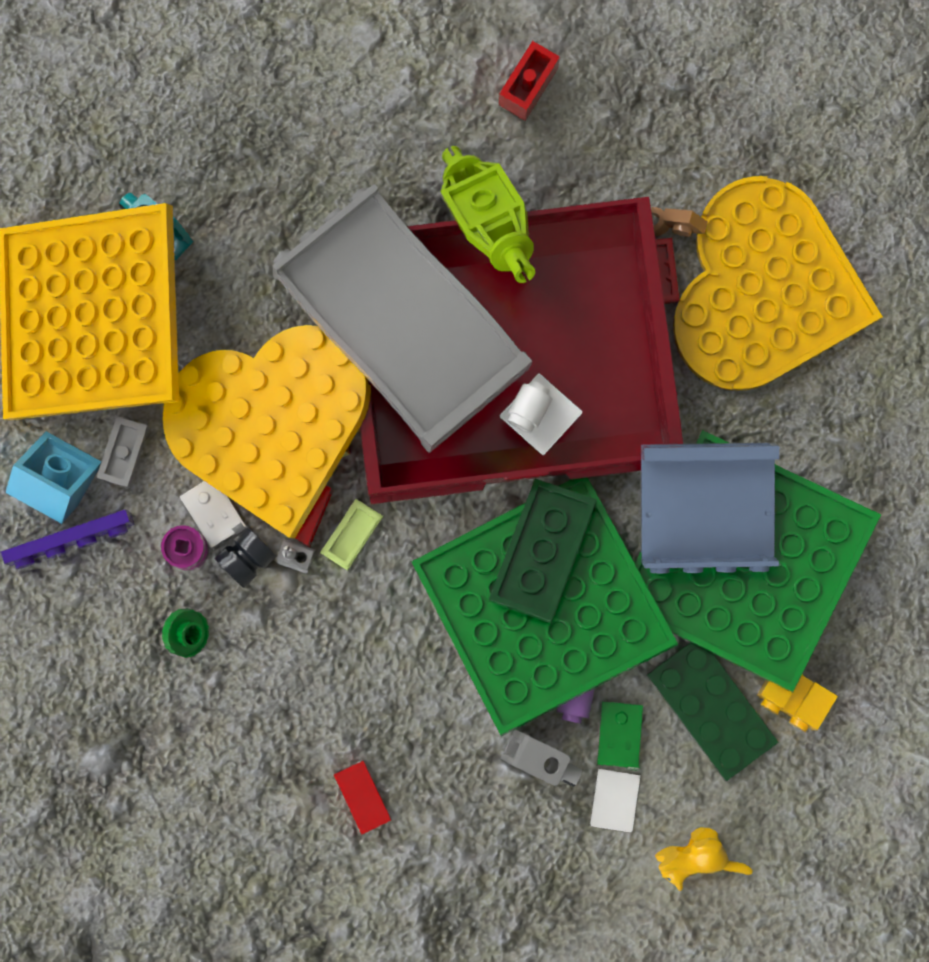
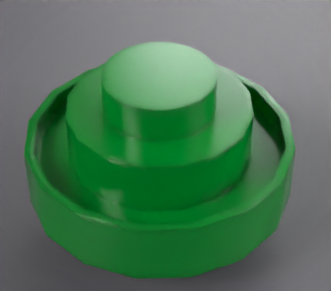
[162,608,209,658]

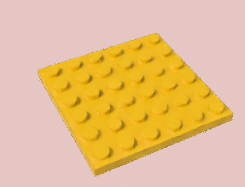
[0,203,179,420]

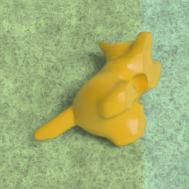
[655,827,753,891]

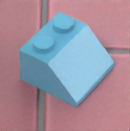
[5,431,101,524]

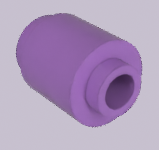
[557,688,595,724]

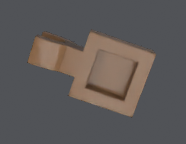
[651,207,708,237]

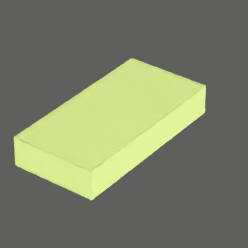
[320,499,383,571]

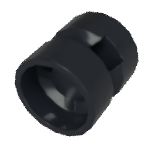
[214,526,277,588]

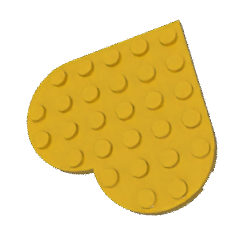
[673,176,883,391]
[163,325,371,539]

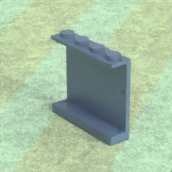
[641,443,779,574]

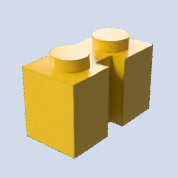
[756,674,838,732]

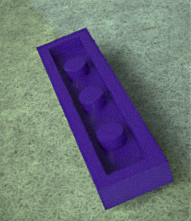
[1,509,135,569]

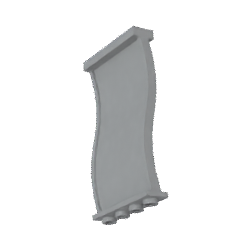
[272,184,532,453]

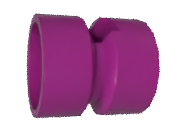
[161,525,209,571]

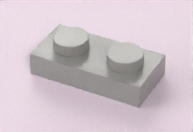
[97,416,149,489]

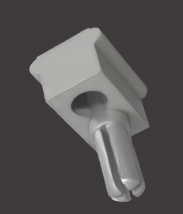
[277,539,316,574]

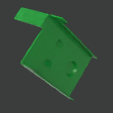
[596,701,643,771]

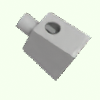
[500,729,582,787]

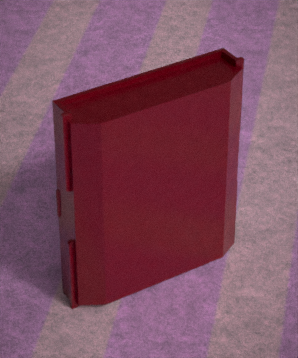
[360,197,683,505]

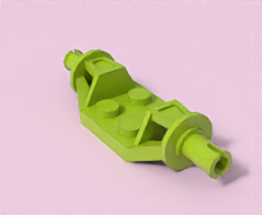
[440,146,535,283]

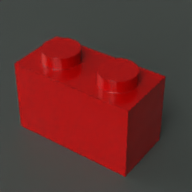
[499,40,560,121]

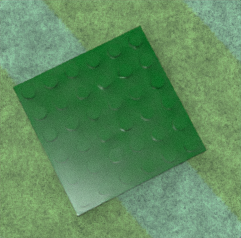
[635,430,881,693]
[411,478,678,737]

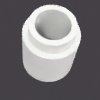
[507,381,553,433]

